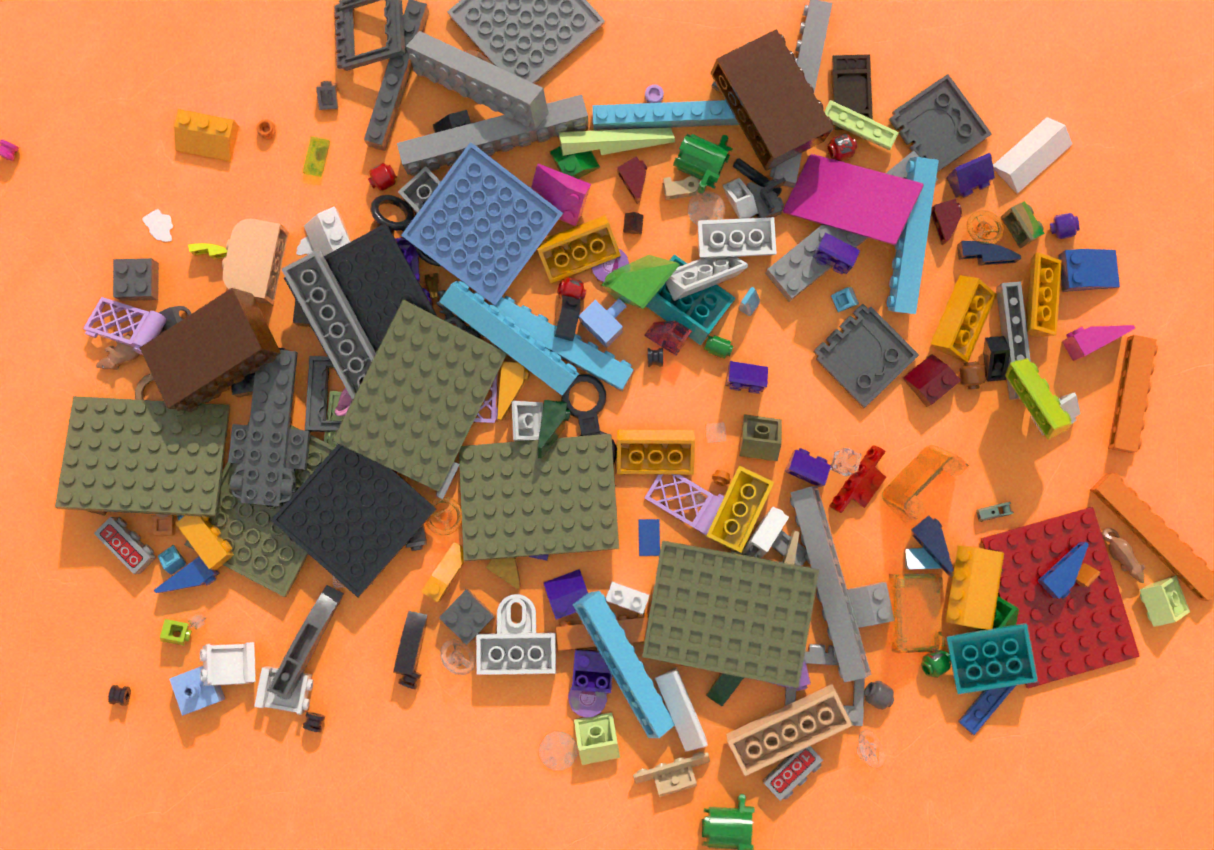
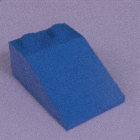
[1058,249,1120,292]

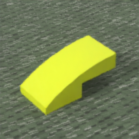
[188,243,228,260]

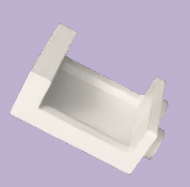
[606,582,650,613]
[200,642,256,686]
[254,666,314,715]

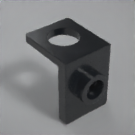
[759,177,786,213]

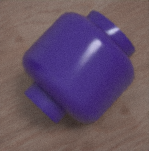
[1050,213,1080,239]

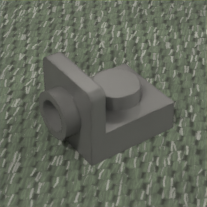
[316,80,339,110]
[406,524,427,551]

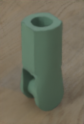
[976,502,1014,522]

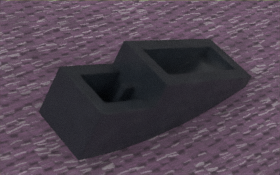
[393,611,427,677]

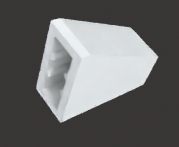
[742,506,789,558]

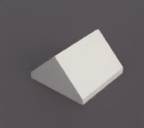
[512,401,543,442]

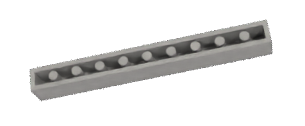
[770,0,833,188]
[790,486,872,683]

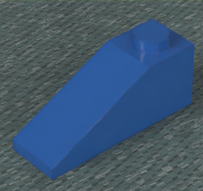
[1038,542,1089,599]
[154,556,220,593]

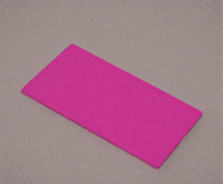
[783,154,924,245]

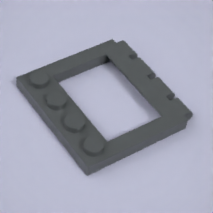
[334,0,405,71]
[305,356,342,432]

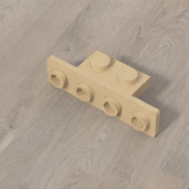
[633,752,710,797]

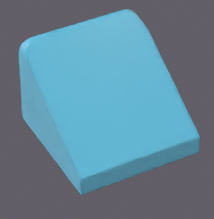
[831,287,859,312]
[158,545,186,575]

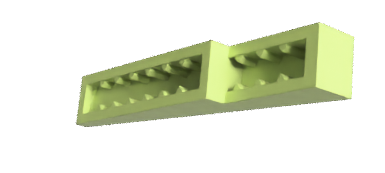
[559,127,675,156]

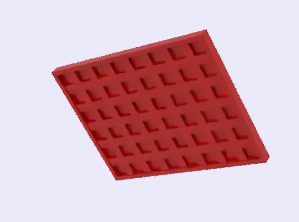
[981,507,1140,689]

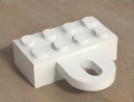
[476,594,556,675]

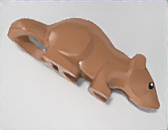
[96,334,140,370]
[1101,528,1145,584]

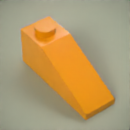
[497,362,529,421]
[421,542,465,602]

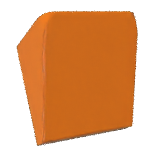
[1076,563,1100,587]

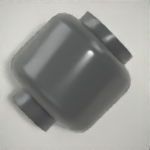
[864,681,894,710]

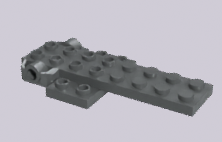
[228,350,311,507]

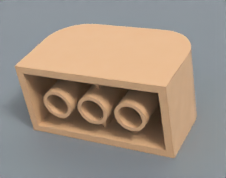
[222,218,289,305]

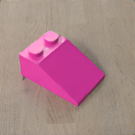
[531,164,591,226]
[1062,325,1136,361]

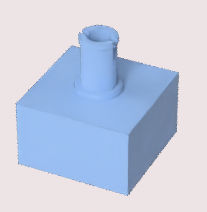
[579,298,627,348]
[169,666,225,716]

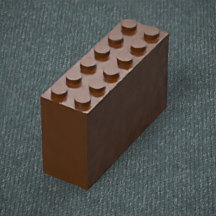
[710,29,834,171]
[140,288,281,412]

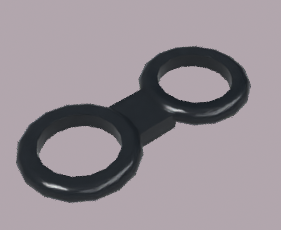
[370,195,441,267]
[561,374,617,463]

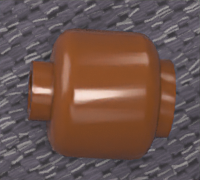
[959,361,986,389]

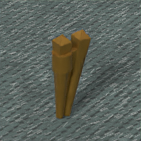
[424,272,439,299]

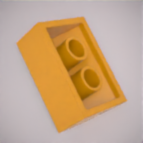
[174,109,239,162]

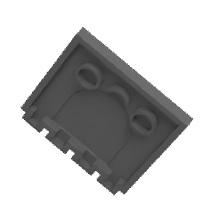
[888,74,992,172]
[813,304,919,408]

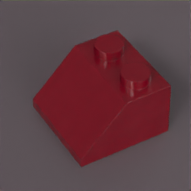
[903,354,961,407]

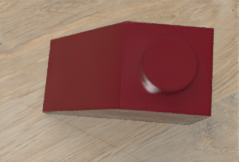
[617,156,647,204]
[931,199,962,245]

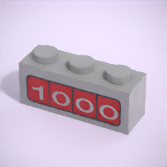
[94,517,157,574]
[762,746,823,801]

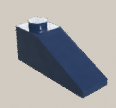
[911,516,954,578]

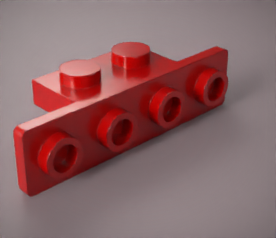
[829,445,886,513]

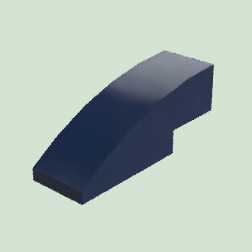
[957,241,1021,266]

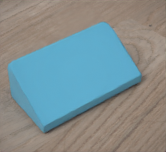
[905,548,941,569]

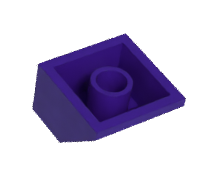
[946,152,995,198]
[784,448,831,487]
[544,569,588,620]

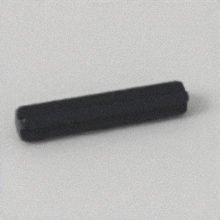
[733,158,782,197]

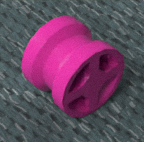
[0,139,19,161]

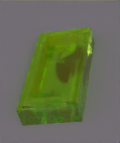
[302,136,330,177]

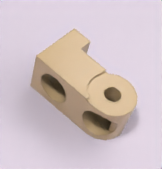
[662,176,699,201]

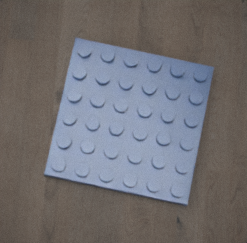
[401,142,563,305]

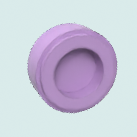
[645,84,664,103]

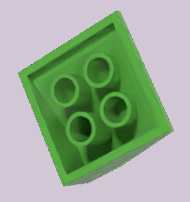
[602,255,679,309]

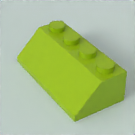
[1005,358,1072,440]

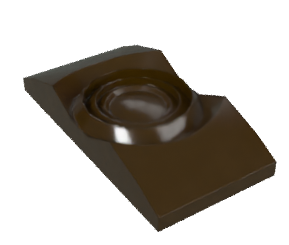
[832,54,873,130]

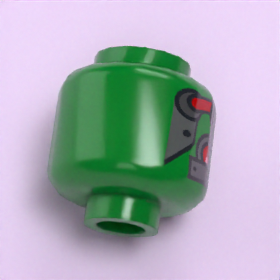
[921,649,951,678]

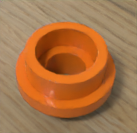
[256,120,276,139]
[712,470,731,486]

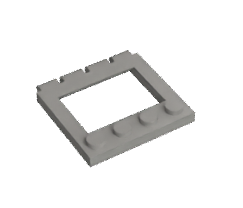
[785,644,865,726]

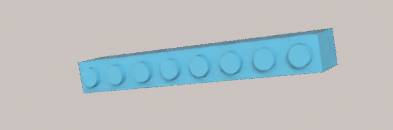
[592,100,739,130]
[886,157,939,314]
[439,281,579,395]
[494,296,634,391]
[573,591,674,738]

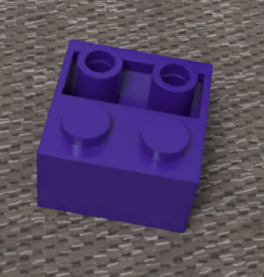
[813,233,860,274]
[725,361,768,394]
[572,649,612,693]

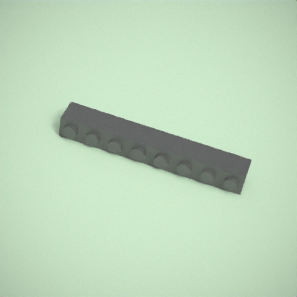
[364,0,429,151]

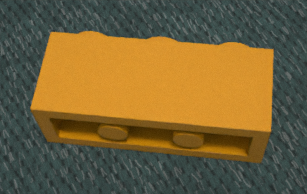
[176,516,234,570]

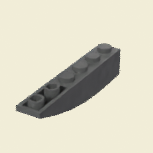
[267,585,344,700]

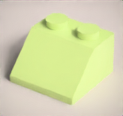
[1140,575,1190,627]
[574,712,620,765]

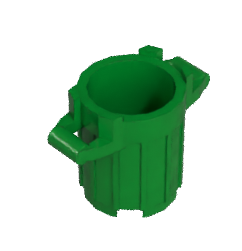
[673,134,733,194]
[702,794,755,850]

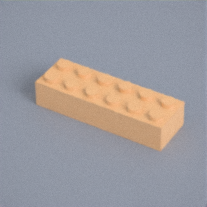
[726,684,853,776]

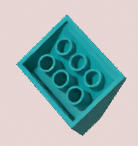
[646,254,735,346]
[947,623,1038,694]

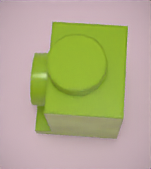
[159,619,192,646]

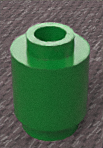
[704,335,733,359]

